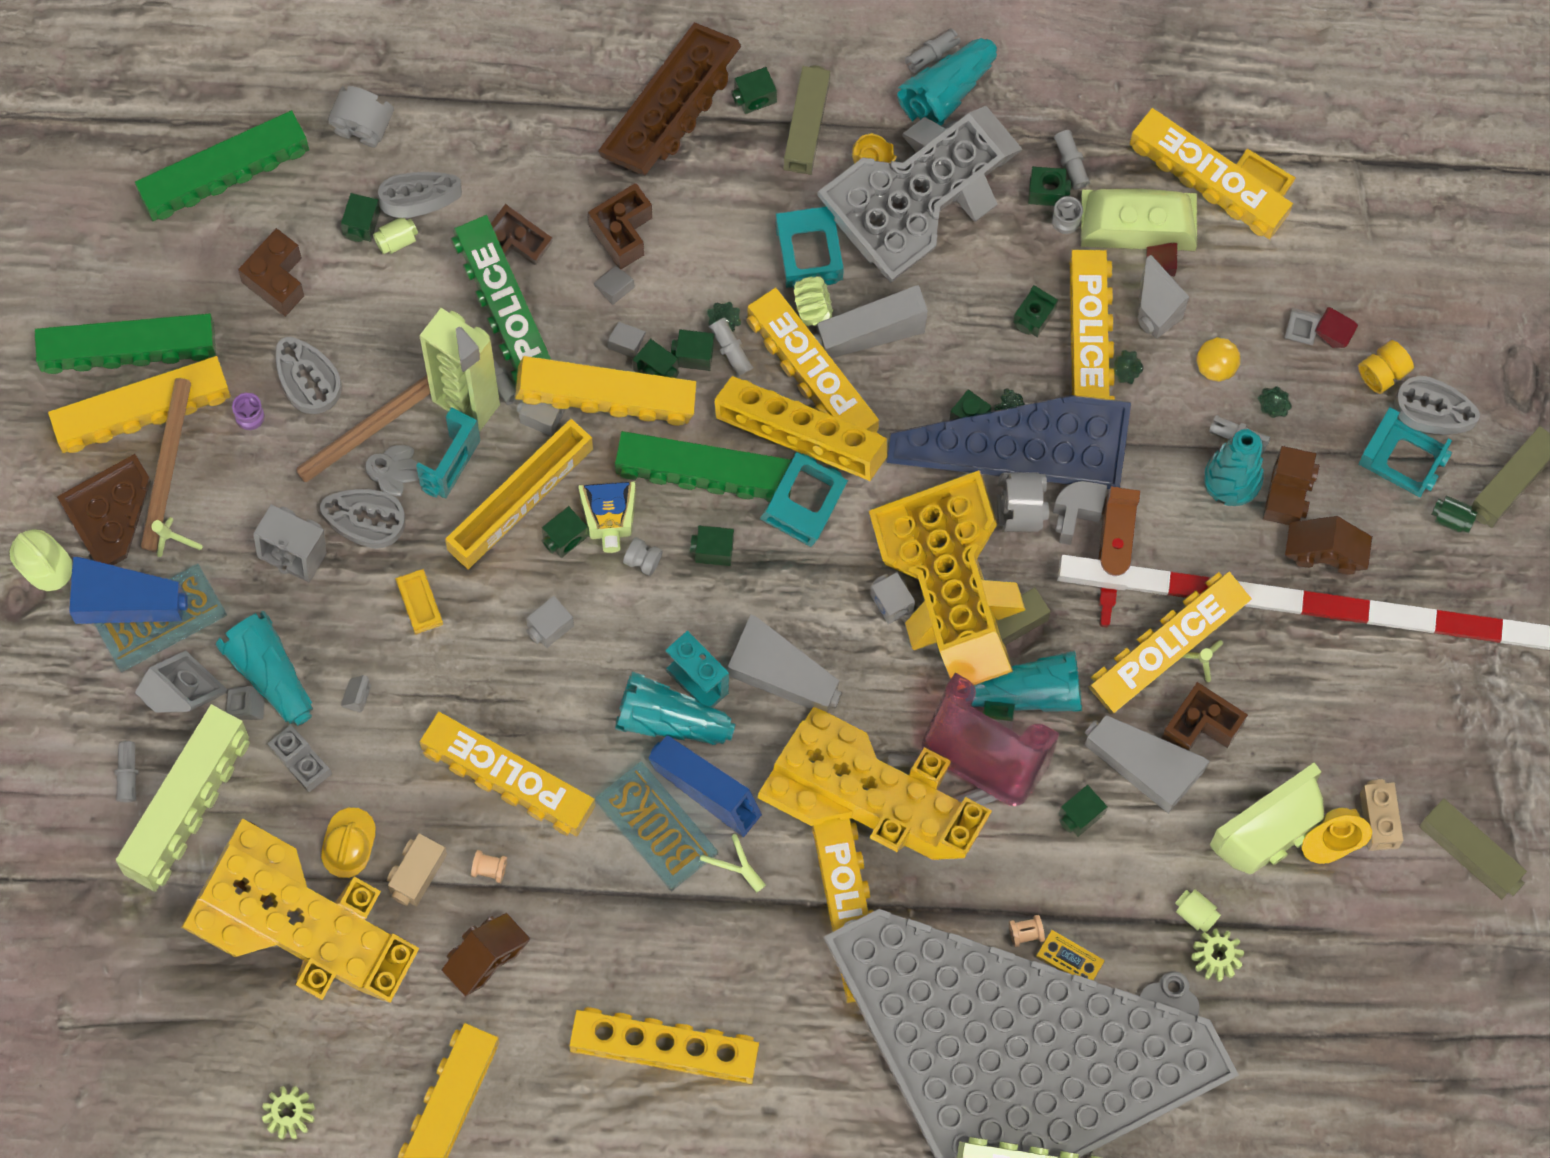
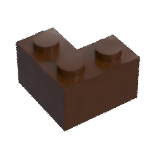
[588,183,653,269]
[491,204,553,265]
[238,228,304,317]
[1263,446,1320,525]
[1285,516,1373,575]
[1161,682,1248,751]
[441,912,530,997]

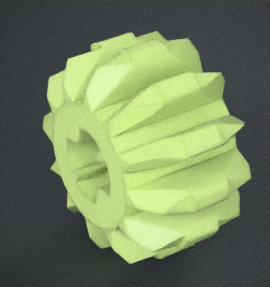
[794,277,833,326]
[1191,928,1244,982]
[262,1086,315,1139]

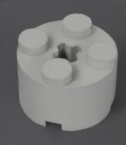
[328,86,394,148]
[997,472,1049,532]

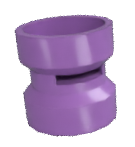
[232,393,265,430]

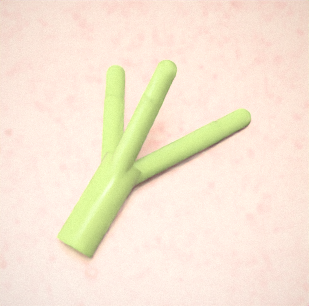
[151,517,203,557]
[1182,640,1223,682]
[700,834,766,893]

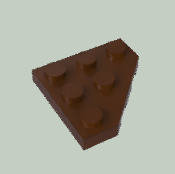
[57,454,151,566]

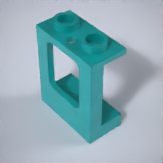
[775,207,844,289]
[416,407,481,499]
[1358,407,1453,498]
[760,452,848,547]
[665,630,729,708]

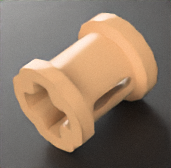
[471,850,507,883]
[1009,915,1045,947]

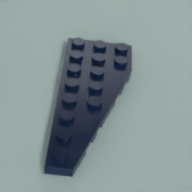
[886,395,1131,489]

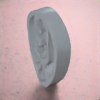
[378,172,462,218]
[276,337,342,414]
[1394,376,1480,435]
[320,489,405,549]

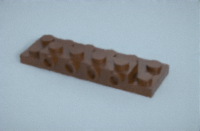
[598,22,741,176]

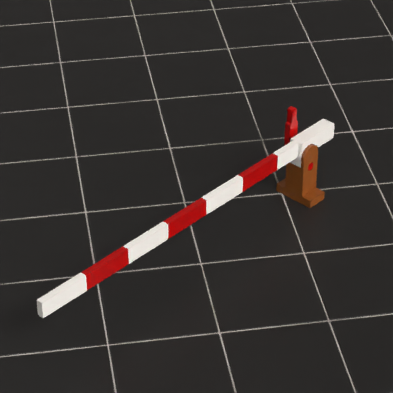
[1057,486,1550,650]

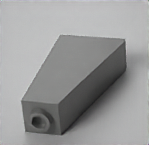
[814,285,928,358]
[727,614,842,712]
[1085,715,1210,814]

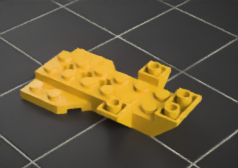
[869,470,1025,692]
[757,707,992,860]
[181,818,419,1003]

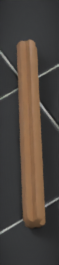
[296,375,431,482]
[141,378,191,552]

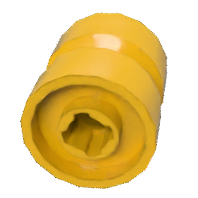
[1358,340,1414,394]

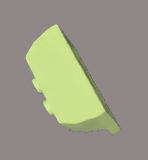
[1081,189,1197,251]
[1210,762,1324,874]

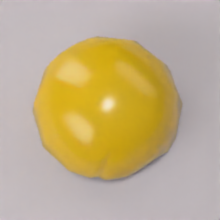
[852,133,897,164]
[1196,337,1241,382]

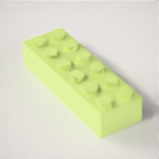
[420,308,500,432]
[116,704,250,892]

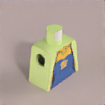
[579,481,636,553]

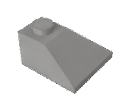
[1138,255,1189,339]
[135,651,228,712]

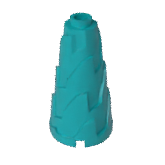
[897,38,997,126]
[1204,429,1264,506]
[215,611,313,726]
[964,651,1082,712]
[615,671,736,745]

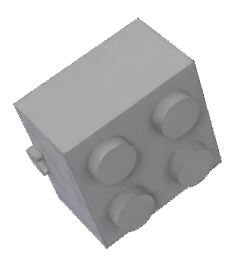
[254,504,327,583]

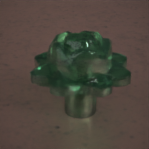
[707,302,741,332]
[1114,350,1144,384]
[1258,386,1292,418]
[994,388,1025,411]

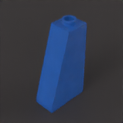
[69,557,188,624]
[648,735,762,838]

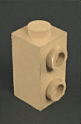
[1360,779,1403,851]
[387,833,447,907]

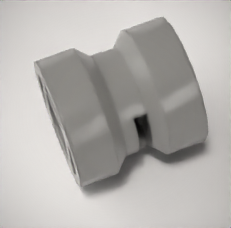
[1052,196,1083,234]
[623,537,663,576]

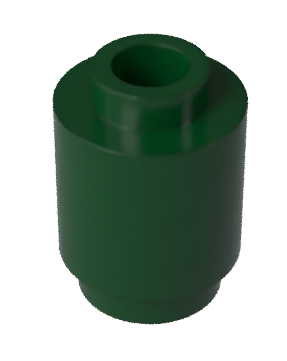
[1431,495,1478,534]

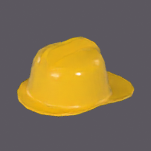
[321,807,376,878]
[1302,808,1372,864]

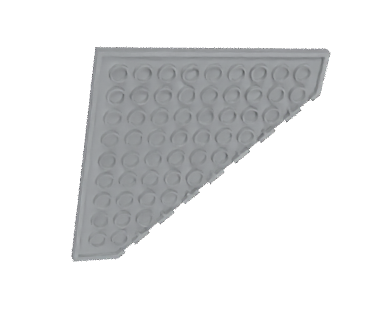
[823,909,1239,1158]

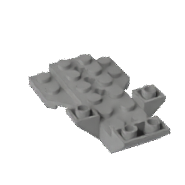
[817,106,1022,283]

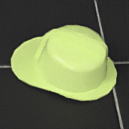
[9,529,72,591]

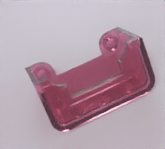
[922,672,1060,806]

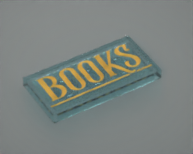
[94,564,227,673]
[595,761,718,892]

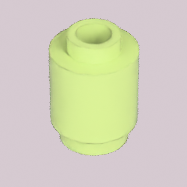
[373,218,418,255]
[1175,889,1221,933]

